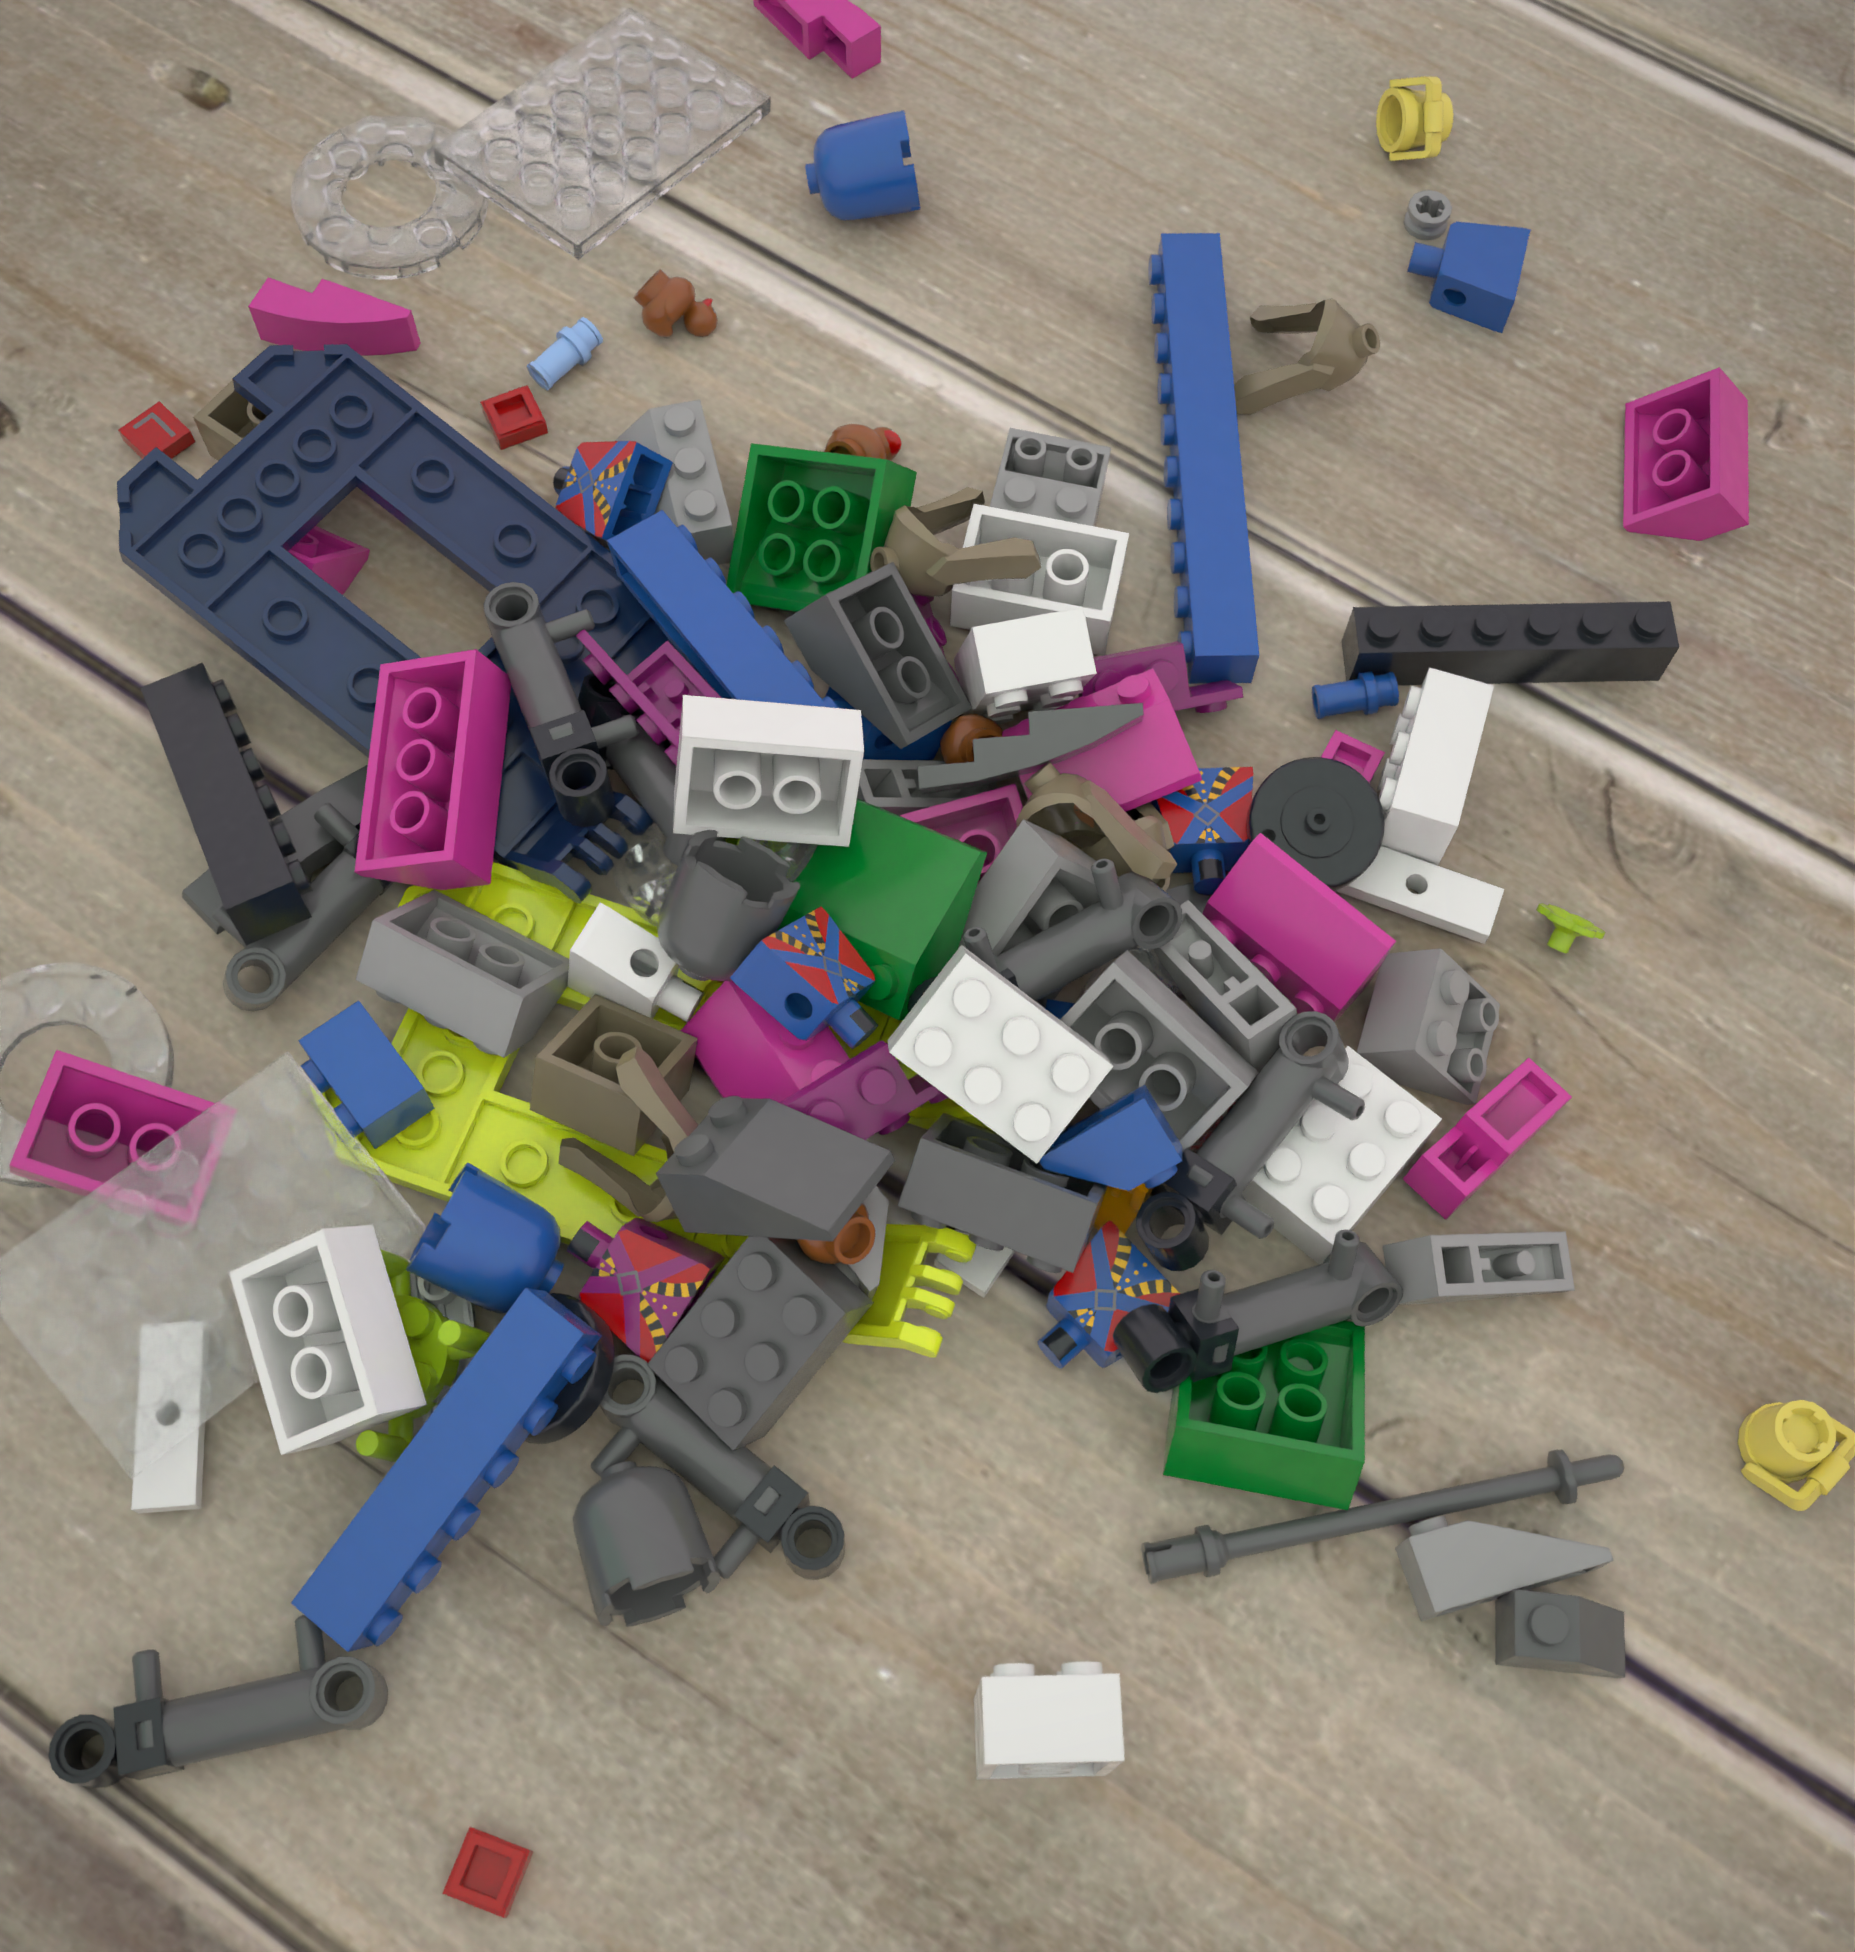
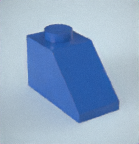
[1039,1085,1183,1191]

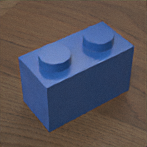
[298,1000,435,1149]

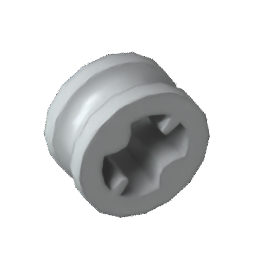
[1404,190,1452,240]

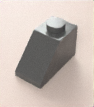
[1495,1589,1626,1678]

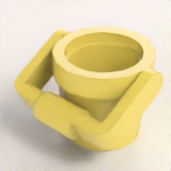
[1376,76,1453,161]
[1738,1400,1855,1511]

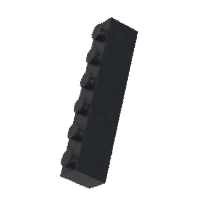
[1341,601,1679,686]
[141,662,313,946]

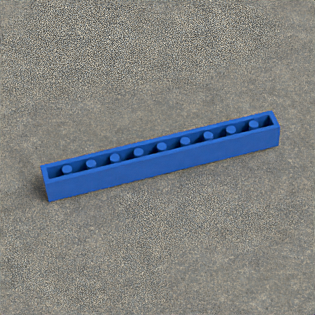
[1148,233,1259,684]

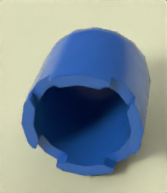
[805,110,921,220]
[406,1162,564,1313]

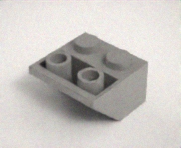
[990,428,1111,527]
[1357,948,1500,1105]

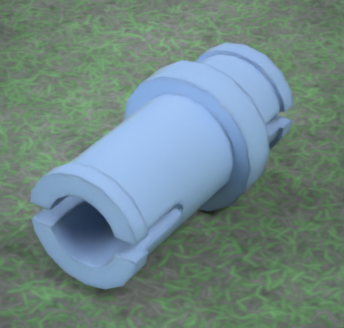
[527,317,603,390]

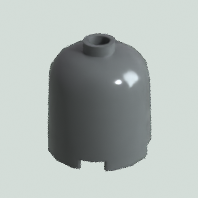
[657,830,800,981]
[573,1461,721,1627]

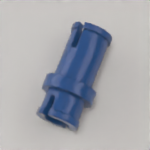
[1311,671,1399,719]

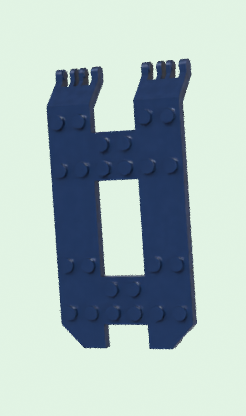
[117,344,680,904]

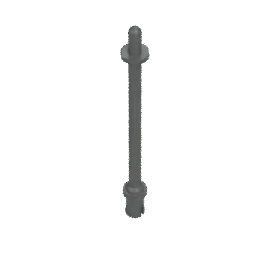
[1141,1450,1625,1584]

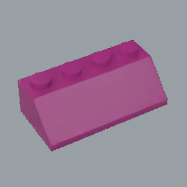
[354,649,511,890]

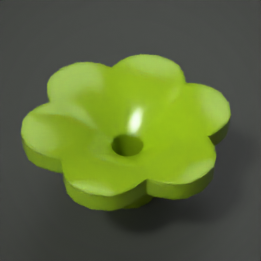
[1536,903,1606,953]

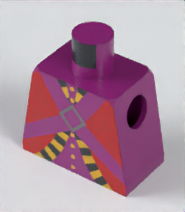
[567,1217,725,1363]

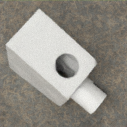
[567,902,704,1022]

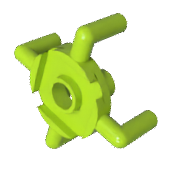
[356,1249,491,1462]

